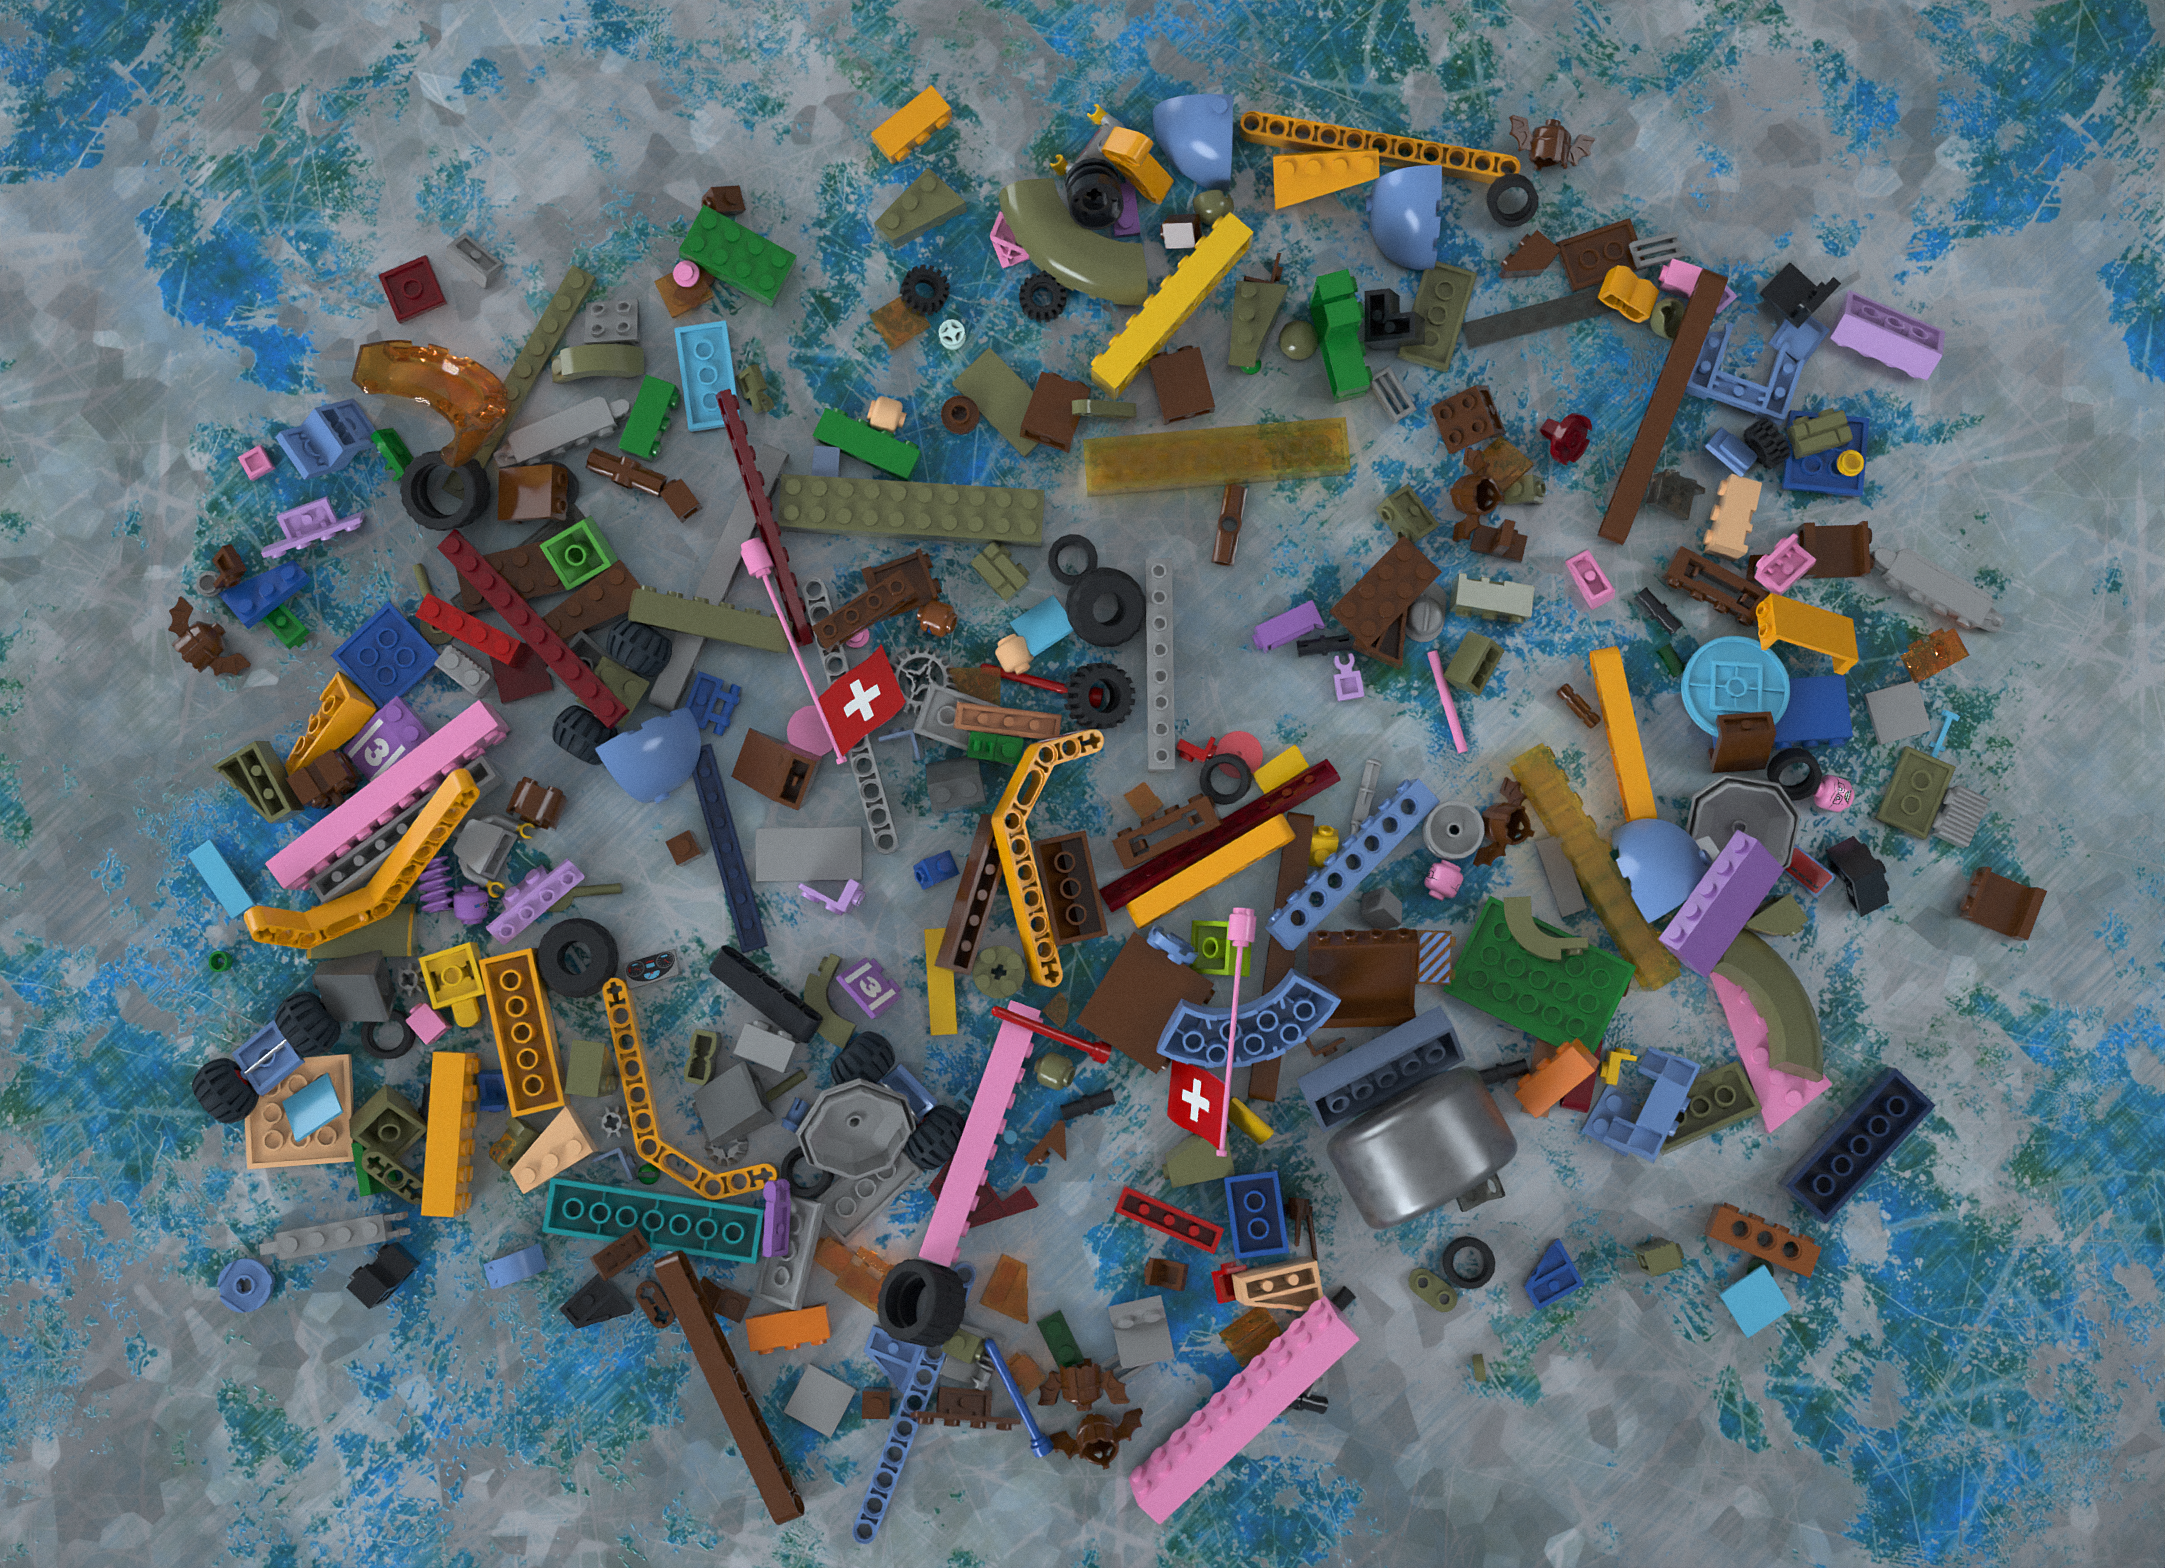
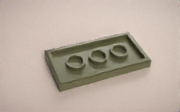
[1397,261,1478,373]
[952,347,1040,458]

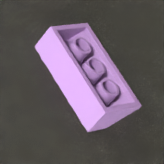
[1830,290,1945,380]

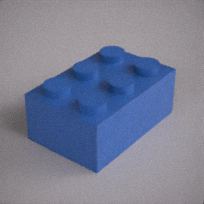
[1224,1168,1291,1259]

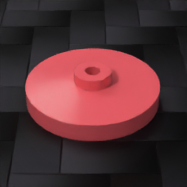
[1215,731,1263,779]

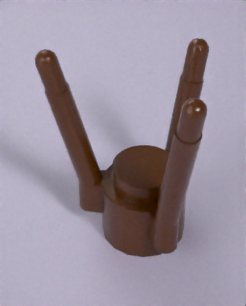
[1285,1197,1318,1261]

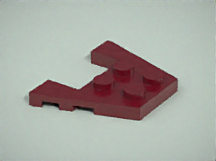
[928,1153,1039,1229]

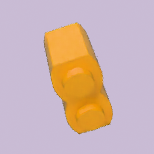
[1598,265,1660,323]

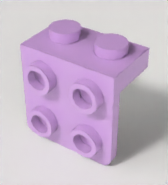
[798,879,866,916]

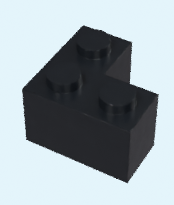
[1365,288,1425,350]
[1825,836,1890,917]
[346,1242,421,1309]

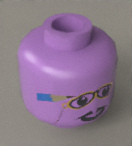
[453,884,489,924]

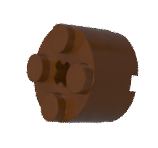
[506,777,568,831]

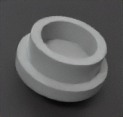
[196,571,223,597]

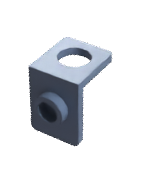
[879,727,922,761]
[592,1146,638,1182]

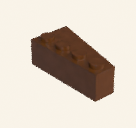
[542,560,641,644]

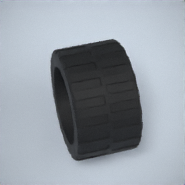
[400,450,491,531]
[877,1259,966,1347]

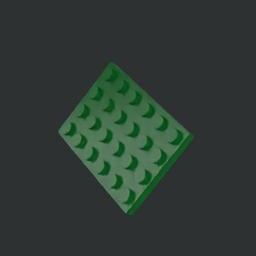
[1443,896,1637,1055]

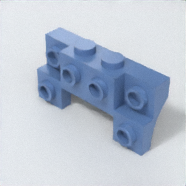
[1603,1046,1701,1164]

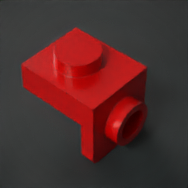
[1175,736,1218,764]
[1211,1261,1247,1304]

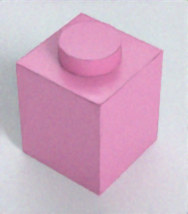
[1658,258,1702,300]
[405,1002,453,1045]

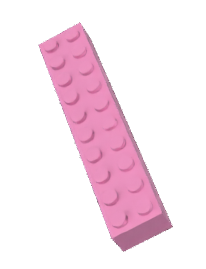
[265,700,511,891]
[1128,1295,1360,1525]

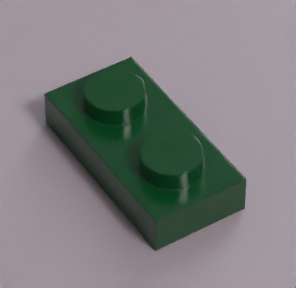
[1036,1309,1084,1370]

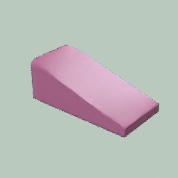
[1565,549,1615,610]

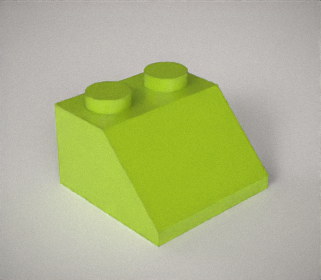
[1189,920,1252,977]

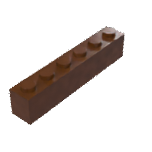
[934,814,1010,976]

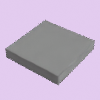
[1863,680,1932,745]
[784,1363,857,1438]

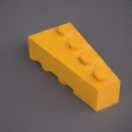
[1273,148,1379,210]

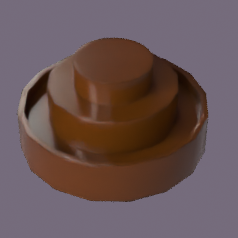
[941,395,980,435]

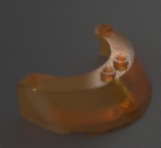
[351,340,511,468]

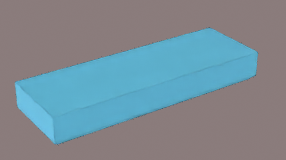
[188,839,256,919]

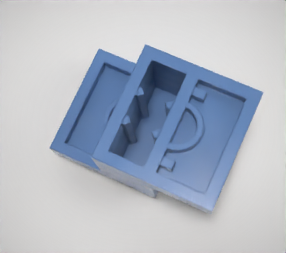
[275,398,376,480]

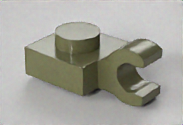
[735,364,774,414]

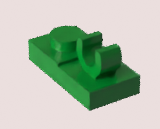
[370,428,414,482]
[261,603,310,650]
[966,730,1023,765]

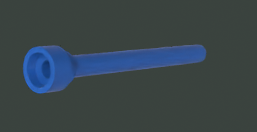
[985,1339,1054,1458]

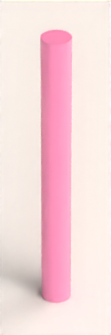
[1427,650,1468,754]

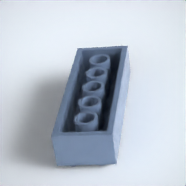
[1296,1005,1466,1133]

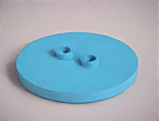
[1681,636,1790,737]

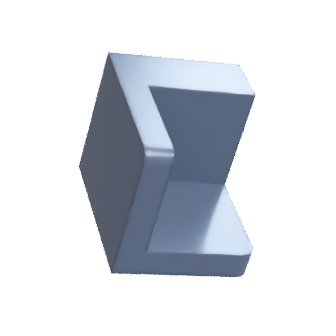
[811,446,841,477]

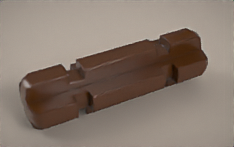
[1556,683,1601,728]

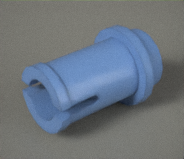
[781,1097,810,1133]

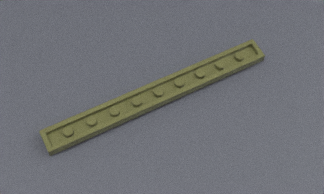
[442,265,597,501]

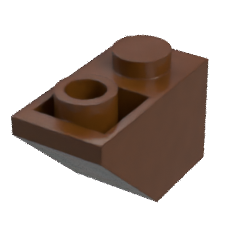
[1499,230,1561,279]

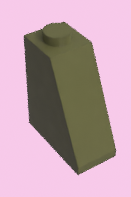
[1161,1131,1235,1188]

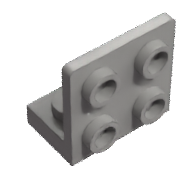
[1108,1295,1174,1369]

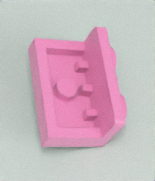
[1754,533,1816,596]

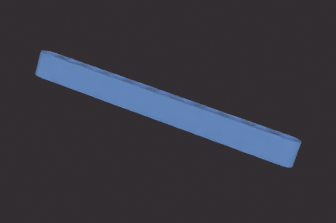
[852,1261,977,1545]

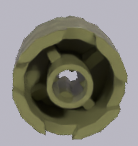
[972,946,1026,998]

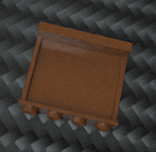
[1307,928,1419,1028]
[1076,932,1216,1074]

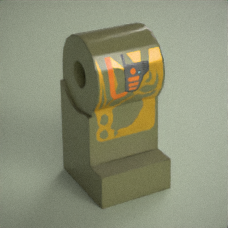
[489,1115,541,1171]

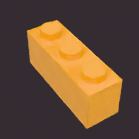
[871,85,952,165]

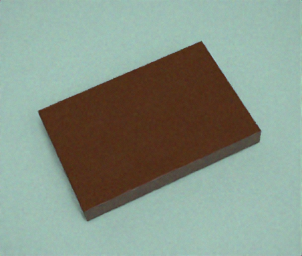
[1555,218,1646,293]

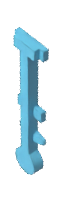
[1929,709,1960,758]
[952,1086,1017,1144]

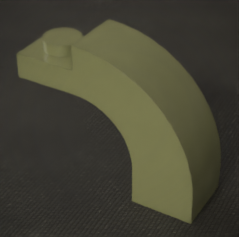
[551,344,645,384]
[1504,896,1588,962]
[804,953,858,1049]

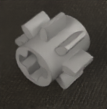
[393,963,425,996]
[597,1106,631,1138]

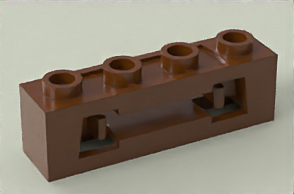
[1661,546,1770,627]
[811,569,917,653]
[1112,793,1224,870]

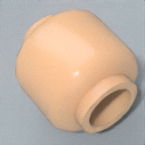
[866,396,907,434]
[995,634,1034,675]

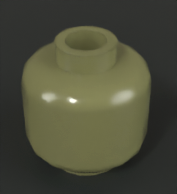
[1034,1052,1076,1091]

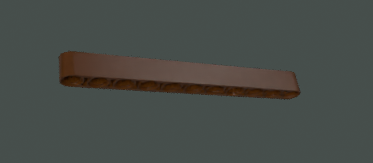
[1597,268,1728,546]
[1248,811,1315,1102]
[654,1250,805,1525]

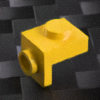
[1308,825,1339,868]
[1599,1047,1638,1085]

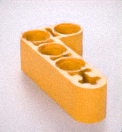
[1101,126,1174,205]

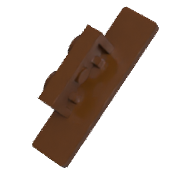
[910,1386,1021,1431]

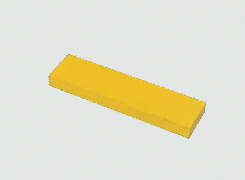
[924,928,958,1036]

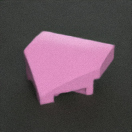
[990,212,1030,269]

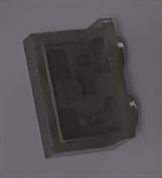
[1646,469,1706,521]

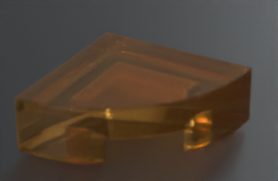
[1042,992,1068,1029]

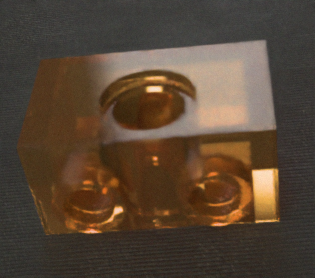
[1900,628,1969,683]

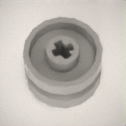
[1421,800,1485,861]

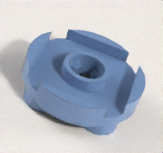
[1146,925,1199,965]
[218,1258,275,1313]

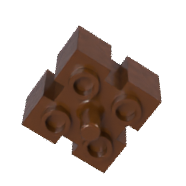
[286,749,363,810]

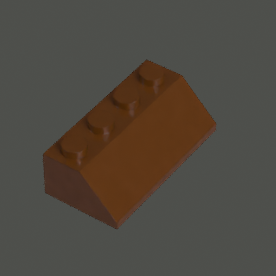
[1033,830,1108,946]

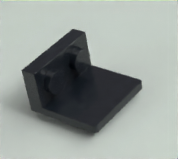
[1760,263,1841,329]

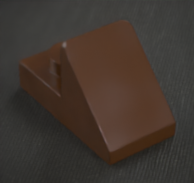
[1024,1118,1067,1166]
[700,1276,752,1324]

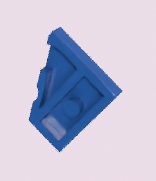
[1523,1238,1584,1311]

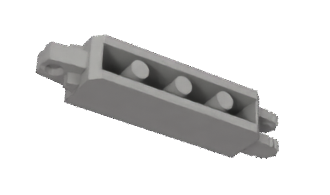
[493,396,633,469]
[1870,547,2006,633]
[259,1211,411,1260]

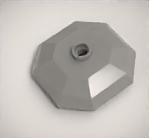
[1686,774,1801,869]
[796,1078,917,1180]

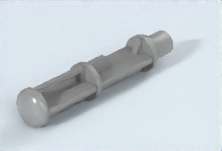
[1350,759,1382,835]

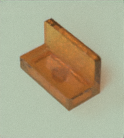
[1218,1307,1283,1367]

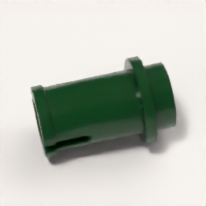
[1656,643,1686,678]

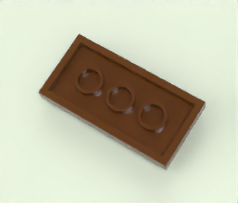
[1329,535,1442,649]
[455,540,567,614]

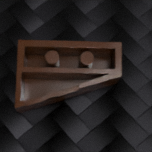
[1351,608,1408,670]

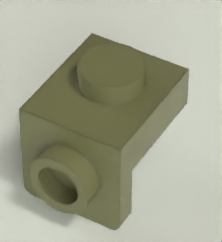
[1503,474,1546,506]
[941,1328,986,1364]

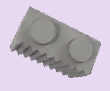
[434,645,496,699]
[1932,785,1990,848]

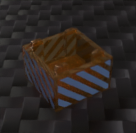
[1415,930,1456,985]

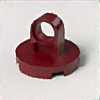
[1539,413,1592,465]

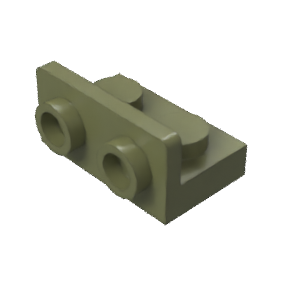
[1376,484,1439,545]

